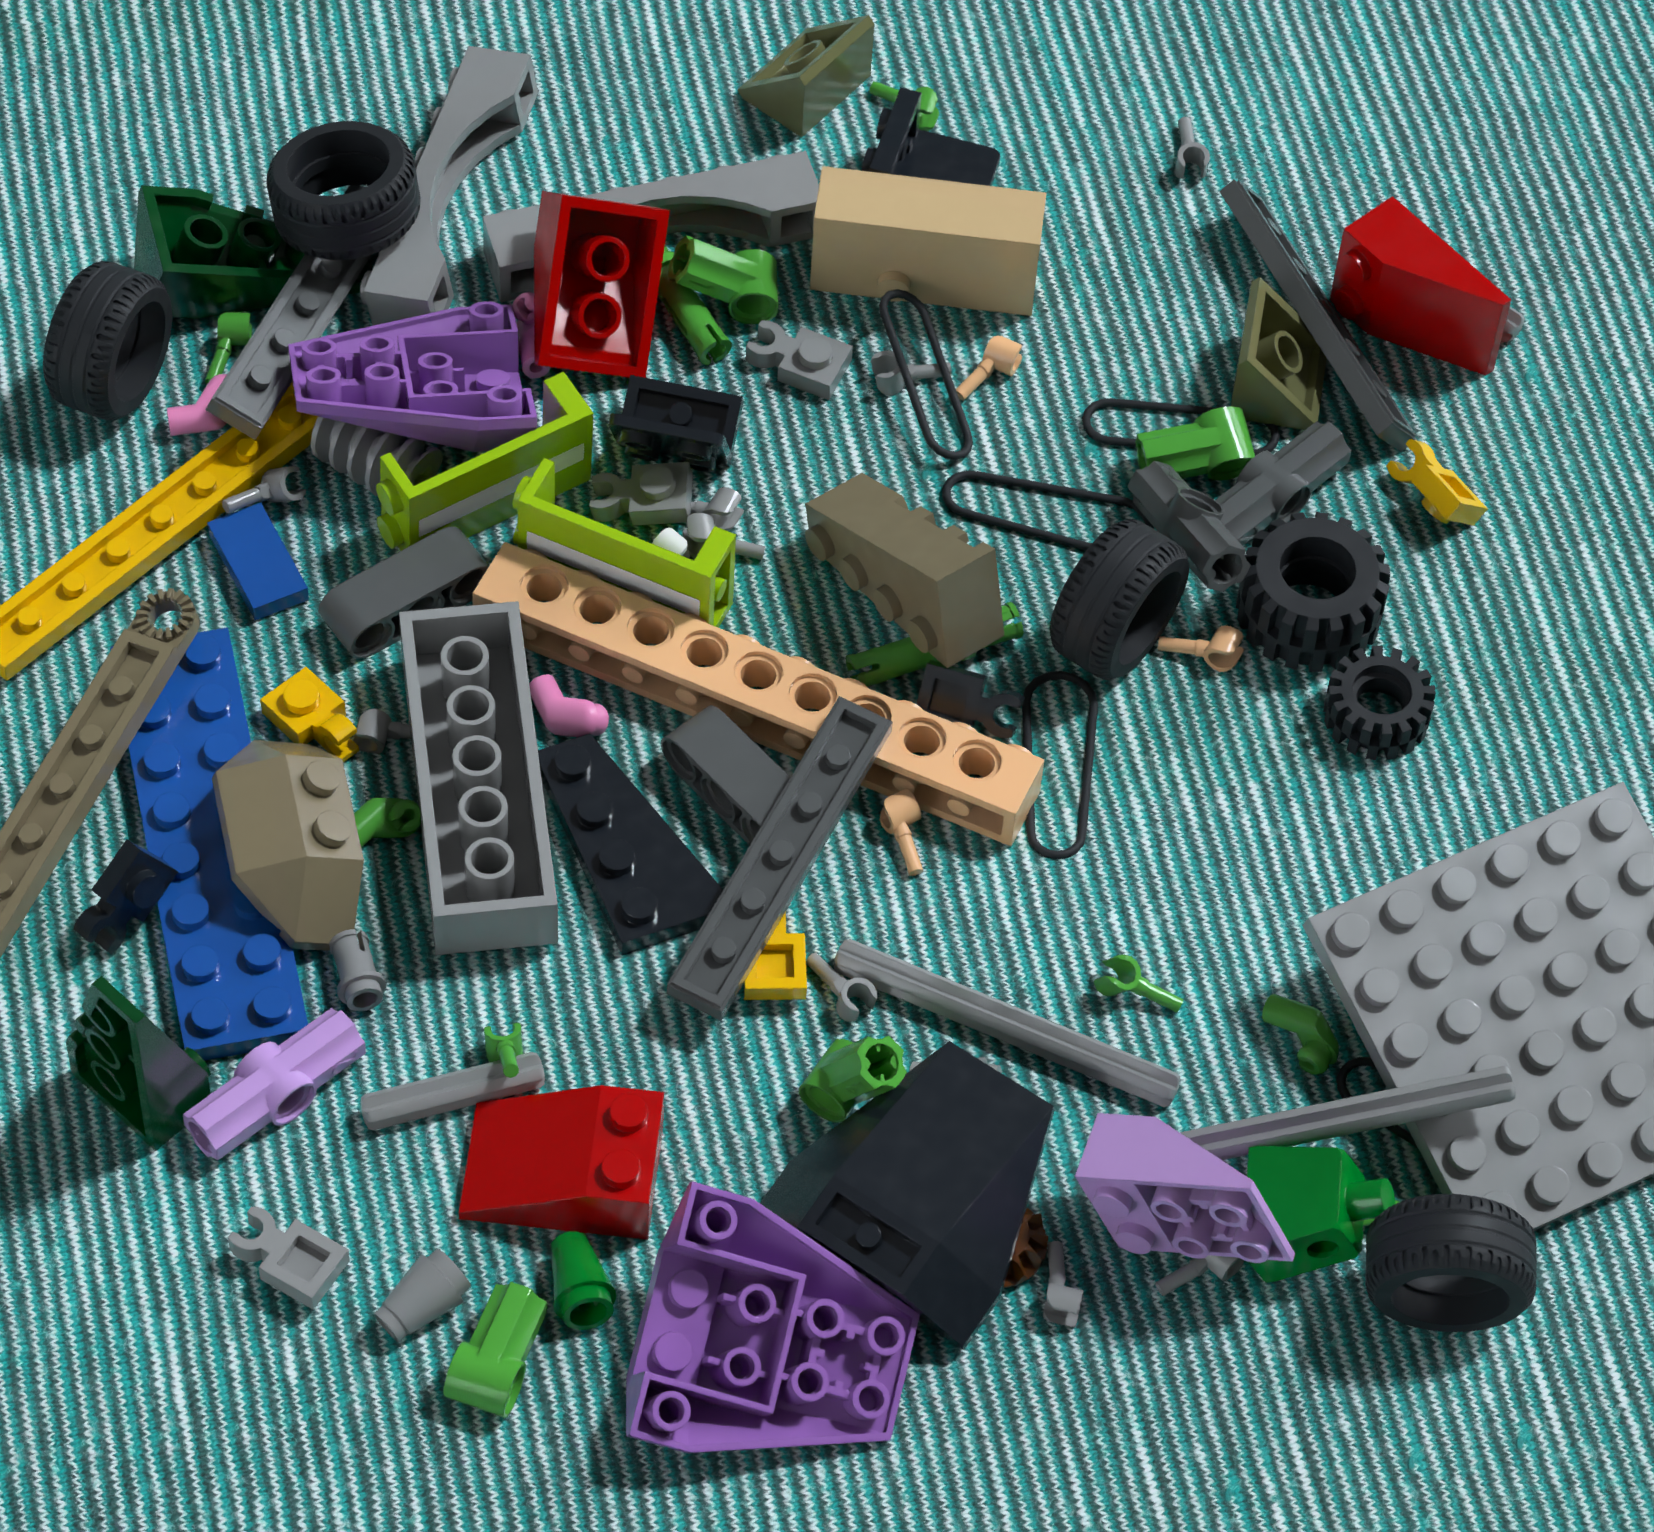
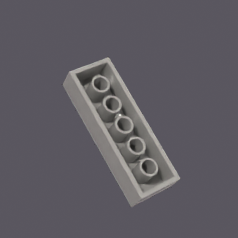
[399,601,558,955]

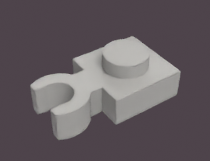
[746,320,853,400]
[589,462,693,526]
[228,1206,350,1310]

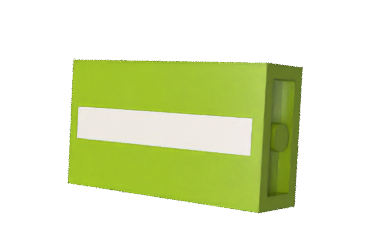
[376,371,594,551]
[512,458,736,628]

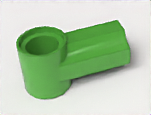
[668,235,778,325]
[1135,406,1255,481]
[799,1035,907,1123]
[443,1282,547,1418]

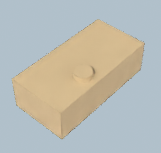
[810,166,1047,316]

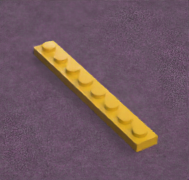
[0,382,319,681]

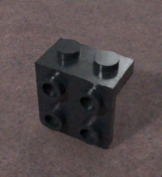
[861,87,1000,186]
[608,375,744,472]

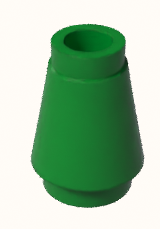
[551,1231,617,1330]

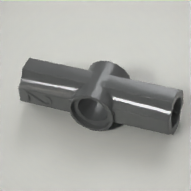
[1215,421,1352,546]
[1128,461,1251,592]

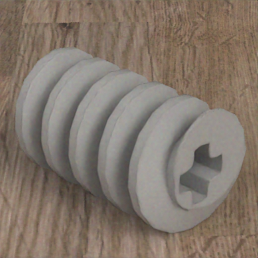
[310,417,443,496]

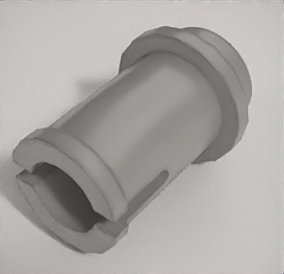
[329,929,386,1011]

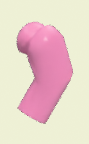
[512,292,550,378]
[167,374,227,436]
[529,674,609,738]

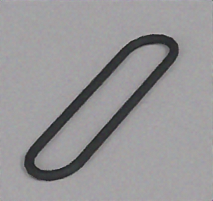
[879,289,973,460]
[1082,398,1280,456]

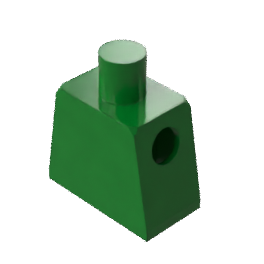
[1247,1146,1395,1283]

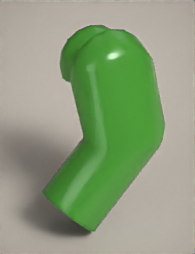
[354,798,421,848]
[1262,994,1339,1075]

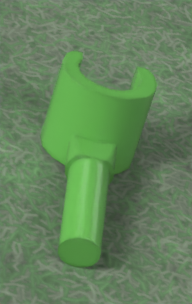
[869,81,939,131]
[205,312,252,384]
[1094,955,1183,1013]
[484,1022,523,1078]

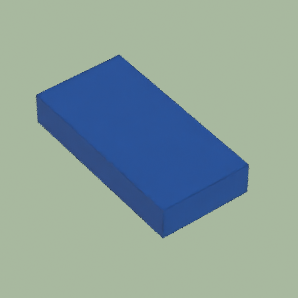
[207,502,309,620]

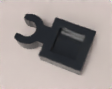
[916,660,1025,738]
[73,839,178,954]

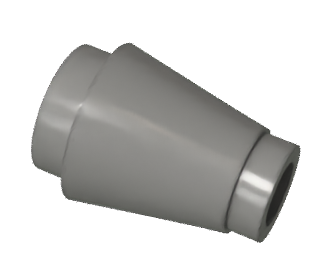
[373,1248,471,1342]

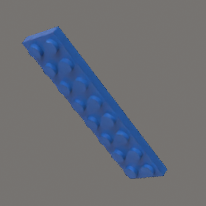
[110,628,308,1061]

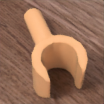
[956,336,1022,401]
[1158,625,1244,672]
[880,789,923,876]

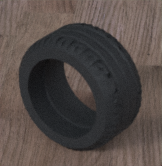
[266,121,421,260]
[43,261,172,420]
[1050,519,1189,680]
[1365,1194,1537,1332]

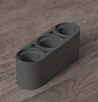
[318,527,490,659]
[661,705,791,845]

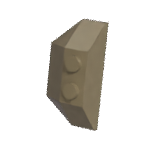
[212,740,364,951]

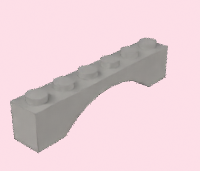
[360,46,539,326]
[483,151,819,303]

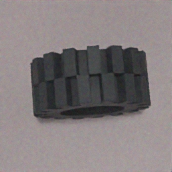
[1323,646,1436,760]

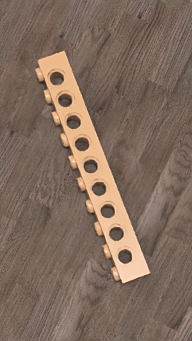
[472,542,1045,846]

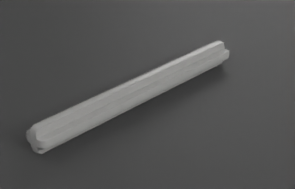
[834,939,1180,1107]
[1180,1066,1516,1160]

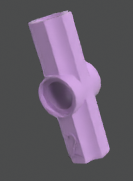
[183,1008,366,1161]

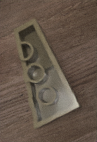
[805,473,1004,668]

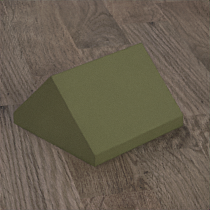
[737,15,874,137]
[1231,277,1327,430]

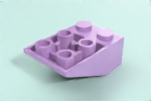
[1075,1113,1295,1263]

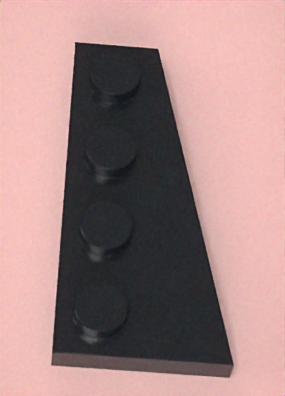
[538,734,723,956]

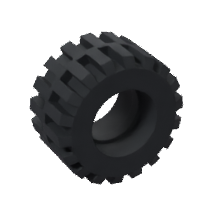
[1236,512,1391,672]

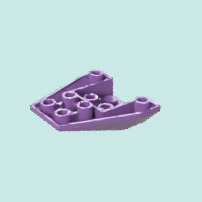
[288,301,537,452]
[626,1181,920,1453]

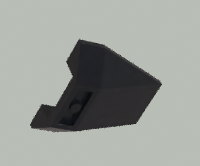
[760,1041,1055,1350]

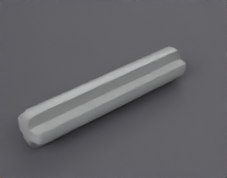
[360,1052,545,1130]

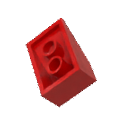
[534,191,670,378]
[1329,196,1511,376]
[459,1085,664,1240]

